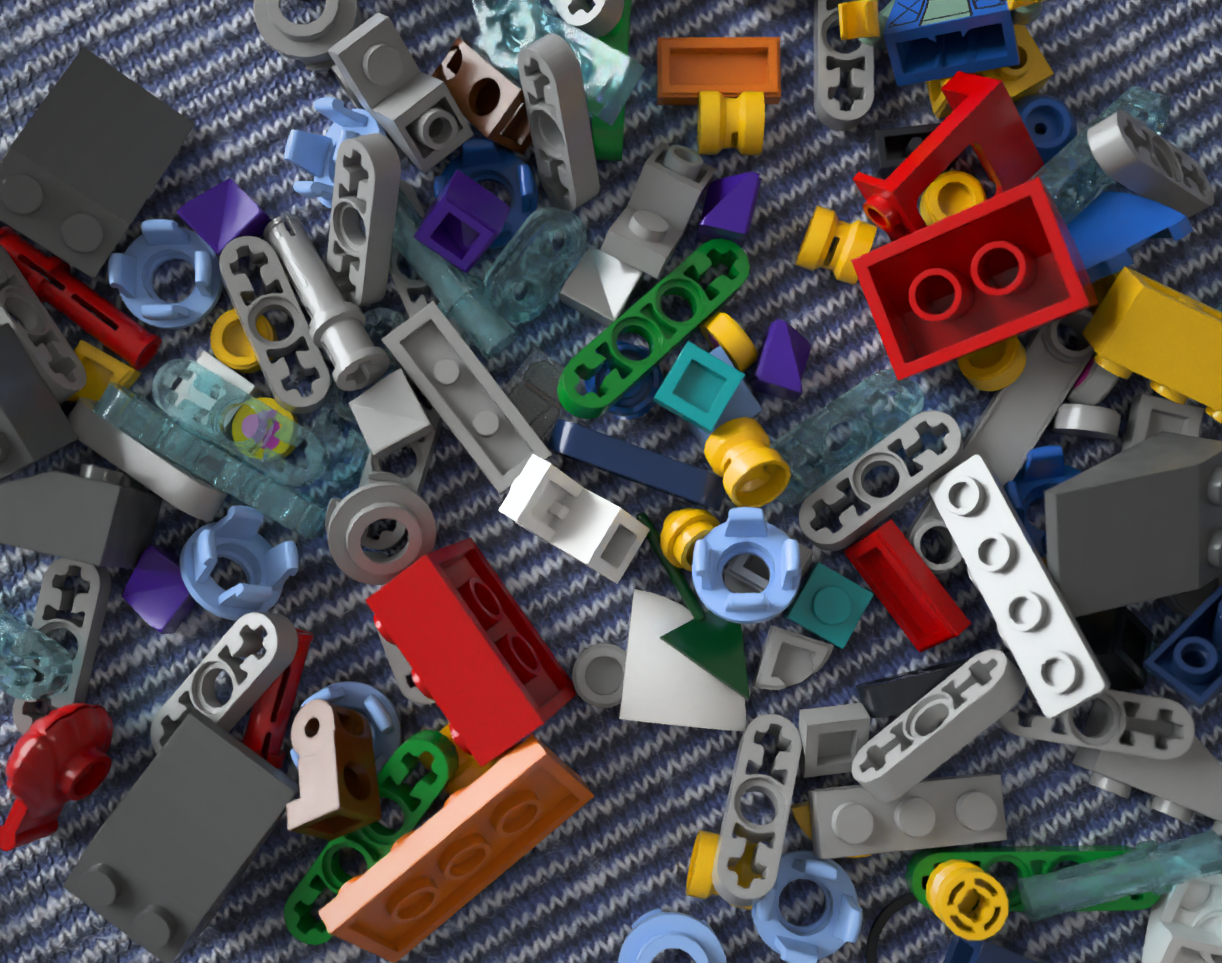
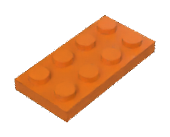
[319,734,594,963]

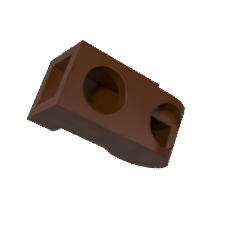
[432,36,532,155]
[286,699,382,841]

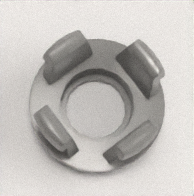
[253,0,362,72]
[325,471,436,585]

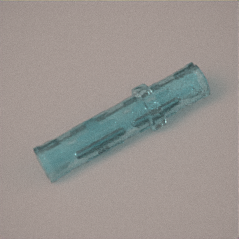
[393,187,518,360]
[1017,830,1222,922]

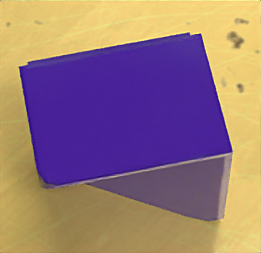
[413,169,510,274]
[696,171,762,247]
[176,178,272,256]
[750,319,811,403]
[121,544,197,634]

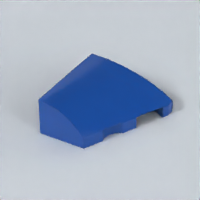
[1062,191,1193,284]

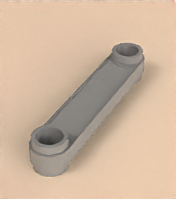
[905,310,1095,575]

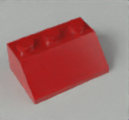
[851,177,1099,381]
[365,537,577,767]

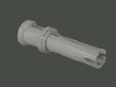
[263,214,390,391]

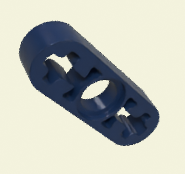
[547,419,726,512]

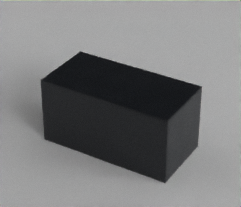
[868,123,958,179]

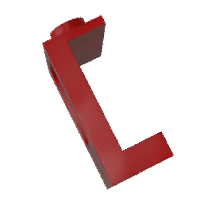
[852,71,1050,242]

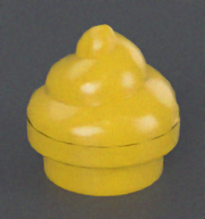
[660,508,720,572]

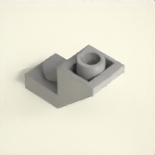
[327,13,474,173]
[600,142,716,278]

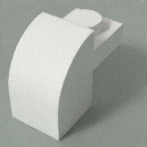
[498,454,650,584]

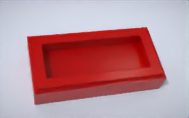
[843,519,971,653]

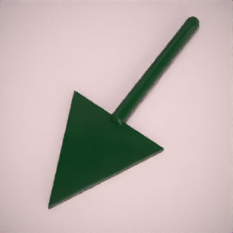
[636,512,750,700]

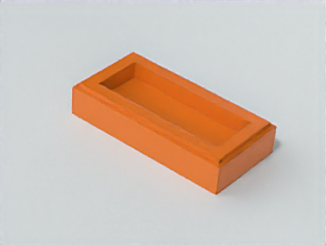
[656,37,781,105]

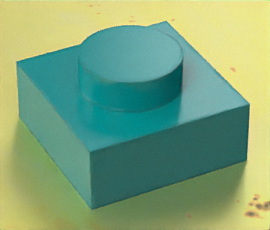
[653,341,745,434]
[785,562,874,649]

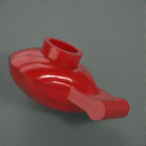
[0,703,114,851]

